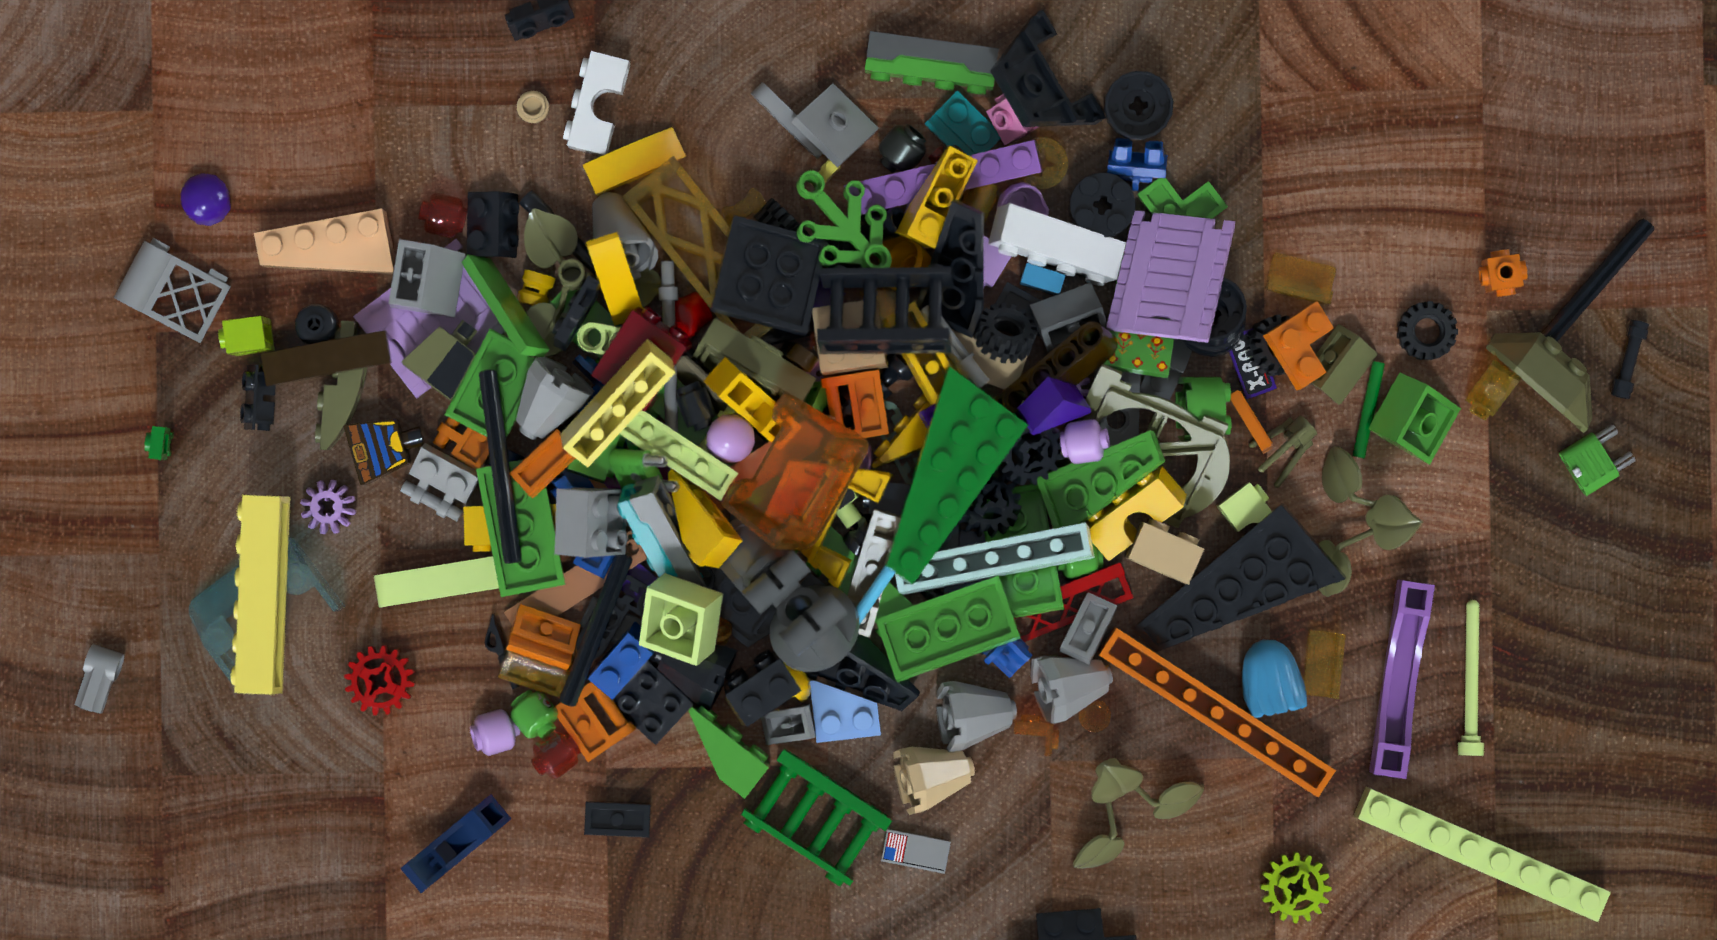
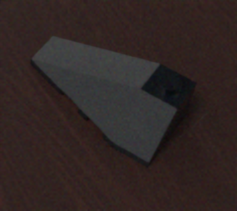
[916,199,984,338]
[805,634,920,712]

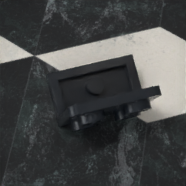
[724,649,801,727]

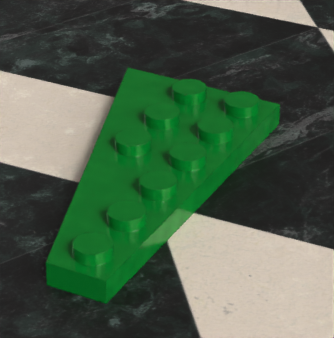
[885,366,1028,585]

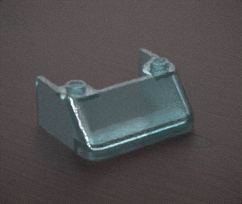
[188,537,345,686]

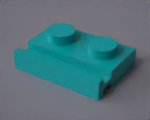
[924,90,1001,156]

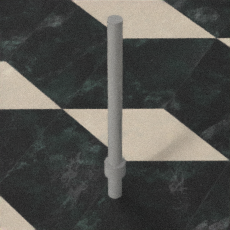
[658,261,678,433]

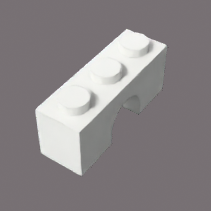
[563,51,631,156]

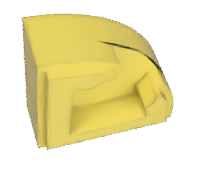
[810,160,841,187]

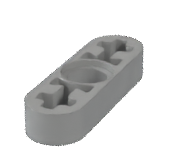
[751,82,823,159]

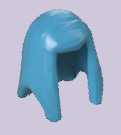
[1242,639,1307,718]

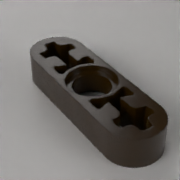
[779,341,819,373]

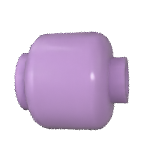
[1060,419,1110,464]
[470,709,520,756]

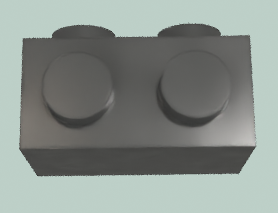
[1030,283,1107,352]

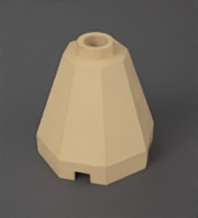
[893,747,975,815]

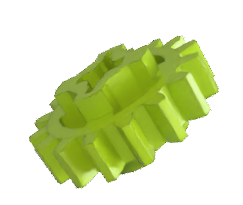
[1260,852,1332,924]

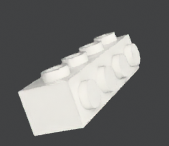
[988,203,1126,286]

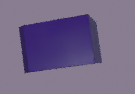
[1018,376,1091,435]

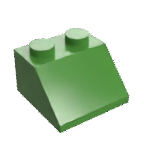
[1368,373,1461,465]

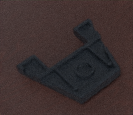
[990,9,1106,127]
[711,512,825,647]

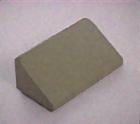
[677,355,728,414]

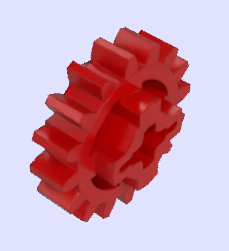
[344,645,416,716]

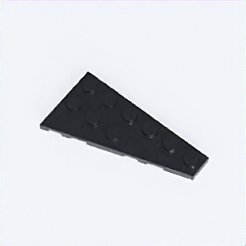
[1134,503,1347,653]

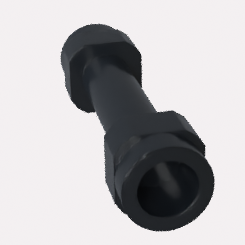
[1611,319,1650,400]

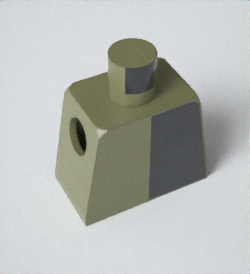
[401,320,478,401]

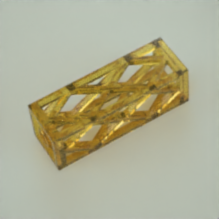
[622,156,772,338]

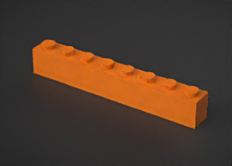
[1097,627,1336,798]

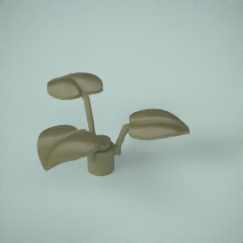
[524,208,662,358]
[1319,446,1423,597]
[1073,758,1205,869]

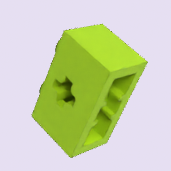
[218,316,275,356]

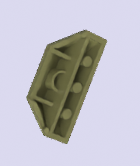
[1486,332,1593,433]

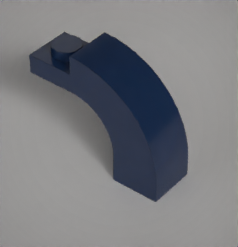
[400,794,511,893]

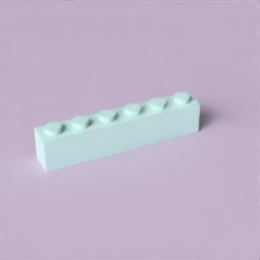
[895,523,1095,595]

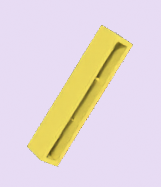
[231,495,290,695]

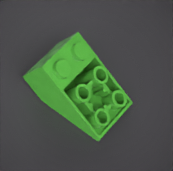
[689,704,770,799]

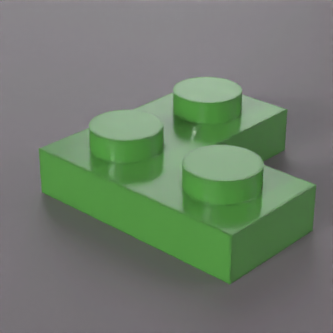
[1137,178,1228,219]

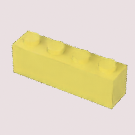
[561,339,676,468]

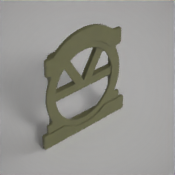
[1051,364,1230,528]

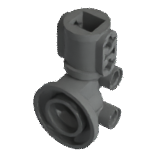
[720,515,860,672]

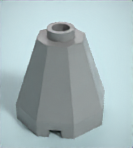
[516,357,595,440]
[1030,655,1113,724]
[936,681,1017,752]

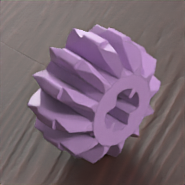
[301,480,356,534]

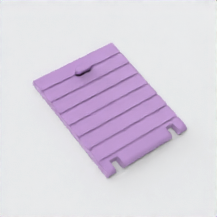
[1106,210,1235,342]
[353,239,505,399]

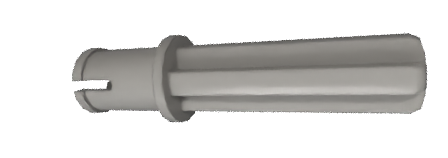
[920,304,990,388]

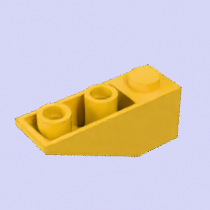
[896,146,978,249]
[871,393,931,468]

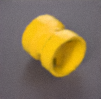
[516,269,556,306]

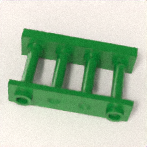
[741,748,893,887]

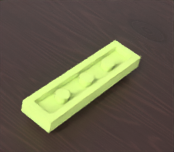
[619,410,739,501]

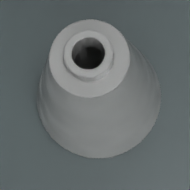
[592,192,658,280]

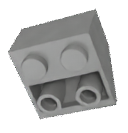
[388,239,465,318]
[555,488,627,557]

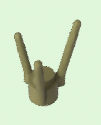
[1249,415,1317,488]

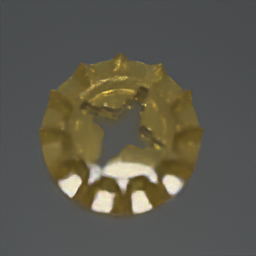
[1021,137,1068,189]

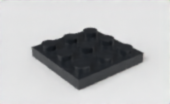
[710,215,828,336]

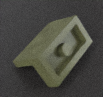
[1310,324,1377,405]

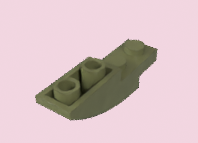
[315,321,368,450]

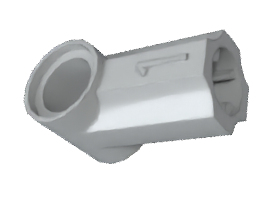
[74,644,124,714]

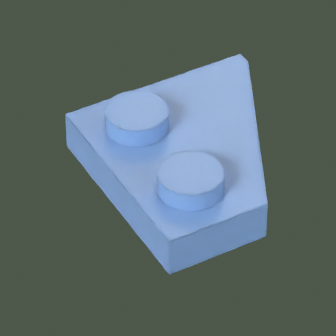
[810,680,881,743]

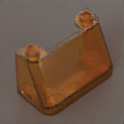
[721,394,869,551]

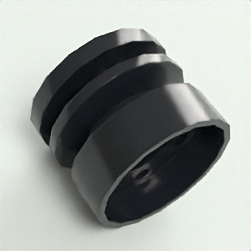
[1104,71,1174,140]
[1182,277,1247,357]

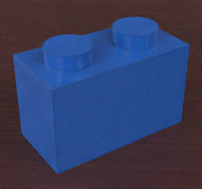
[588,621,655,700]

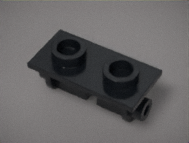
[504,0,575,41]
[240,365,276,431]

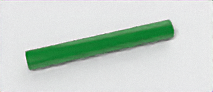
[1352,361,1385,459]

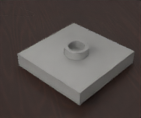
[791,83,879,168]

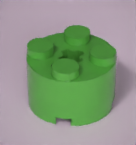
[1175,377,1231,441]

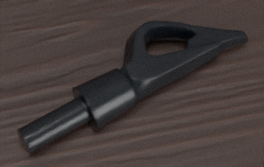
[484,613,520,689]

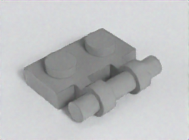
[400,443,478,522]

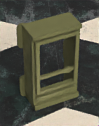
[691,318,816,417]

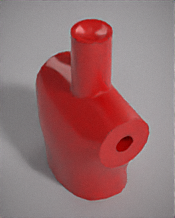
[661,292,712,340]

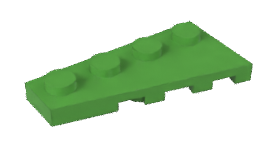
[1037,431,1165,529]

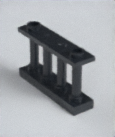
[817,264,954,354]

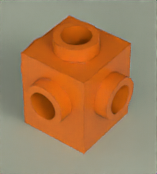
[1478,249,1528,297]

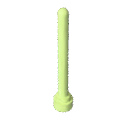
[1458,600,1484,756]

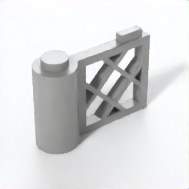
[114,238,231,343]

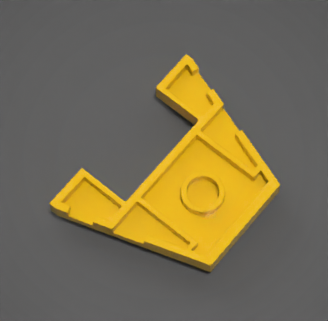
[763,458,892,588]

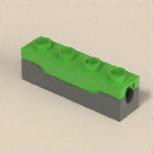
[865,31,999,95]

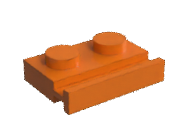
[506,604,581,670]

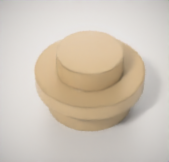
[517,91,549,123]

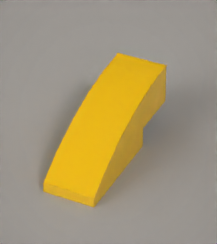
[583,127,686,196]
[586,232,643,326]

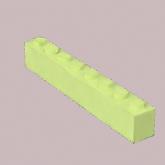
[1353,786,1611,922]

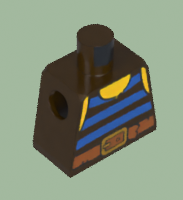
[343,419,425,485]

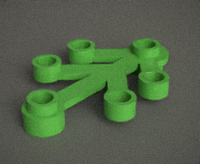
[796,170,892,268]

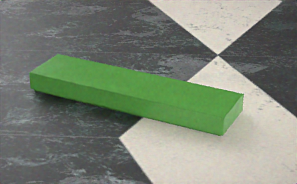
[462,255,550,357]

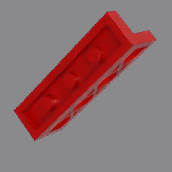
[1014,562,1134,642]

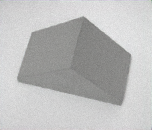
[761,704,816,745]

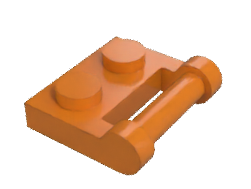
[820,369,889,443]
[555,682,637,762]

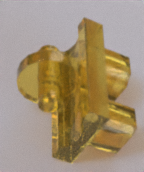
[1465,359,1521,420]

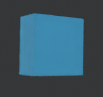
[1019,263,1065,295]

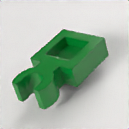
[144,426,174,460]

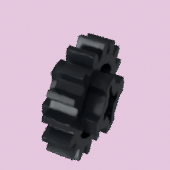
[998,419,1064,485]
[957,473,1022,538]

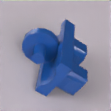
[1107,138,1167,191]
[983,639,1032,678]

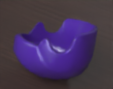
[180,173,231,226]

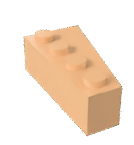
[254,208,396,274]

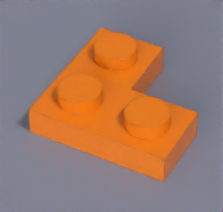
[1263,301,1334,391]

